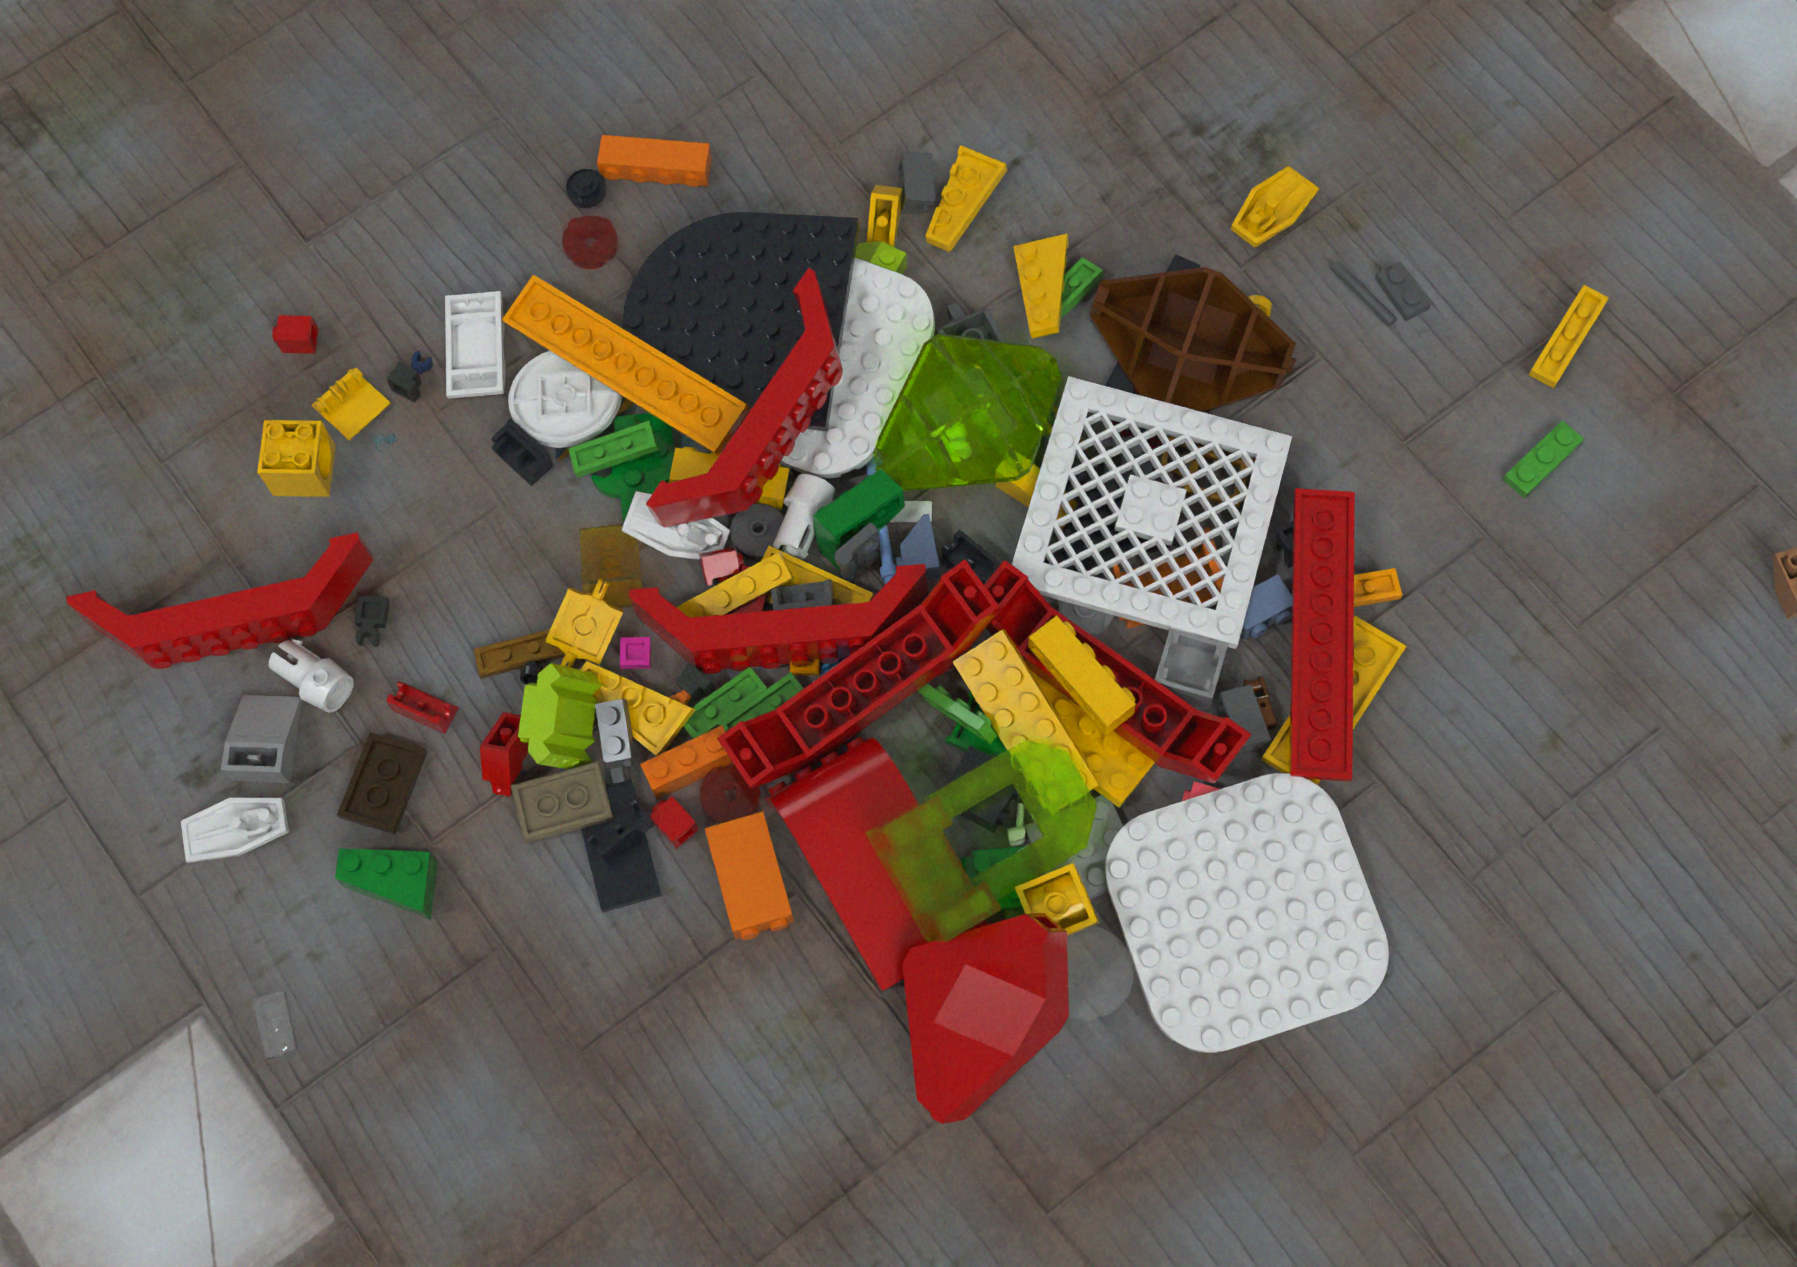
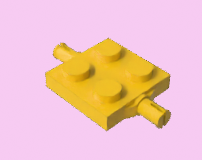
[545,579,623,668]

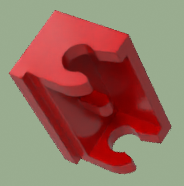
[386,681,459,734]

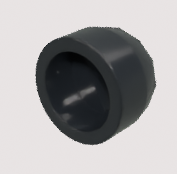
[520,660,543,685]

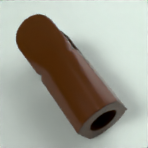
[1243,675,1278,730]

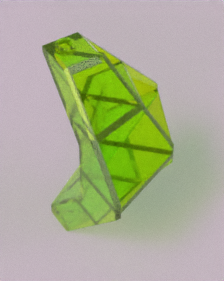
[873,334,1062,491]

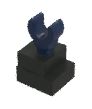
[386,351,433,403]

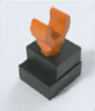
[669,663,716,705]

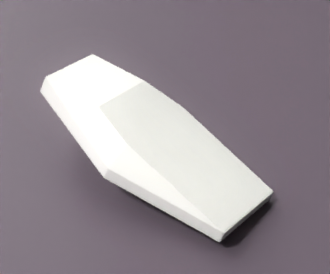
[621,491,730,560]
[181,798,289,863]

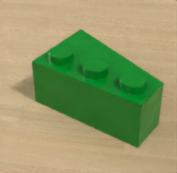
[813,469,905,570]
[335,848,438,920]

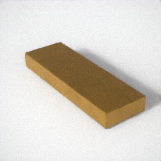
[473,629,565,679]

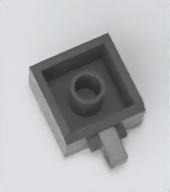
[935,302,1011,388]

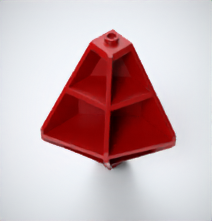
[902,913,1069,1124]

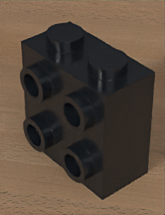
[940,746,1025,833]

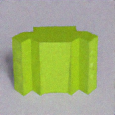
[518,663,602,769]

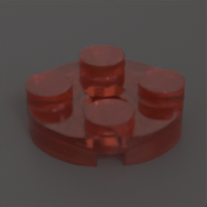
[562,216,618,269]
[700,764,761,824]

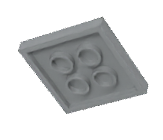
[1024,795,1123,899]

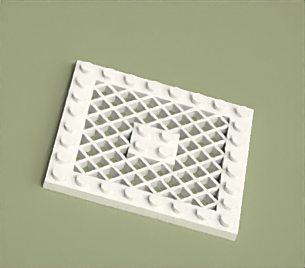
[1012,376,1292,649]

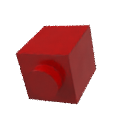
[272,315,319,354]
[649,796,699,849]

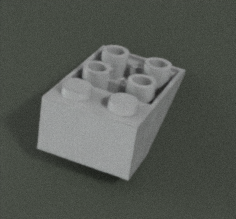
[221,695,302,783]

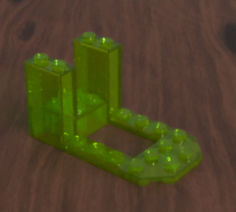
[865,740,1097,942]

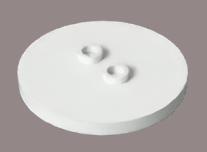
[508,351,622,448]

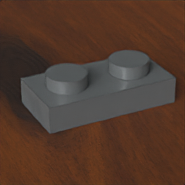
[1375,261,1431,322]

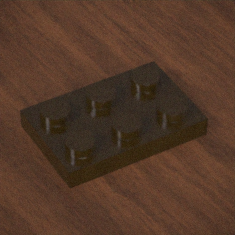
[337,732,428,835]

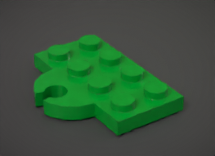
[591,413,675,523]

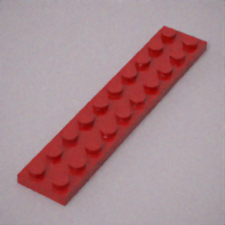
[1289,488,1355,782]

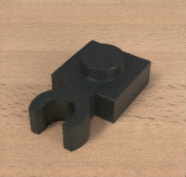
[354,595,390,647]

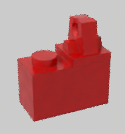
[480,712,529,797]

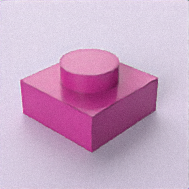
[620,637,651,669]

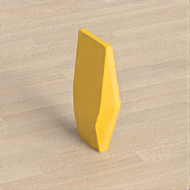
[1230,166,1319,248]

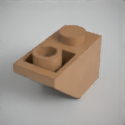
[1773,547,1797,619]

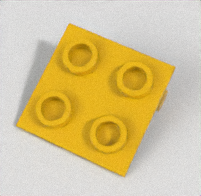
[311,367,391,441]

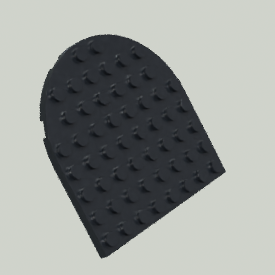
[622,212,860,431]

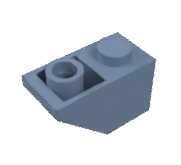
[1240,574,1292,640]

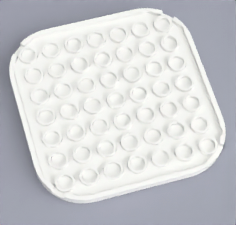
[727,258,935,478]
[1104,773,1389,1053]

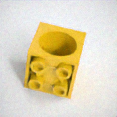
[257,420,336,497]
[1015,863,1100,937]

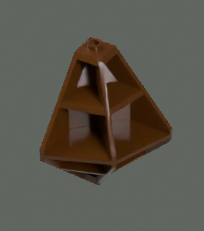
[1089,267,1296,413]

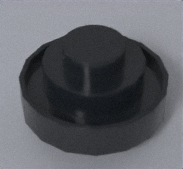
[566,169,607,208]

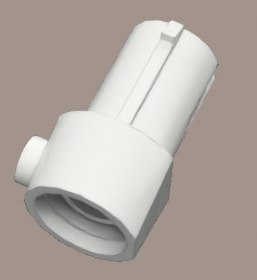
[773,474,836,560]
[269,639,354,713]

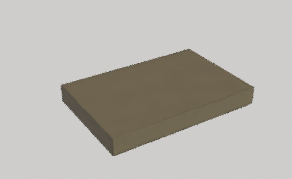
[511,761,614,844]

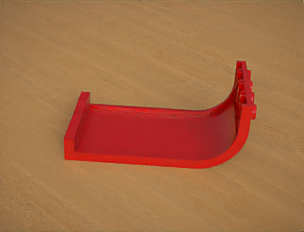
[765,736,988,991]

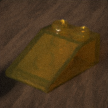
[579,524,644,608]

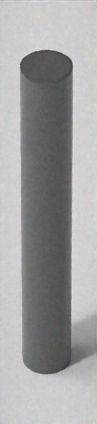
[1331,261,1397,326]

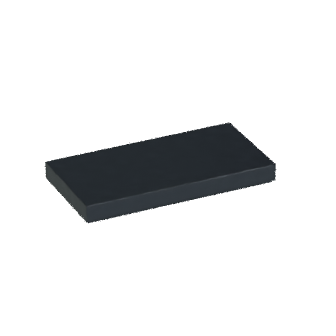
[581,781,662,913]

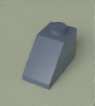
[895,514,940,580]

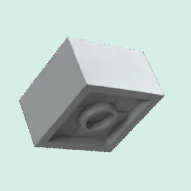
[1155,628,1228,710]

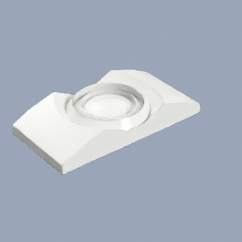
[445,291,506,399]

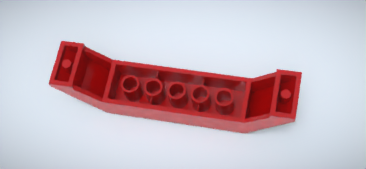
[646,268,843,528]
[66,532,373,669]
[717,559,1001,789]
[984,560,1252,783]
[629,564,928,674]

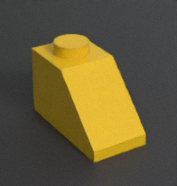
[867,185,903,247]

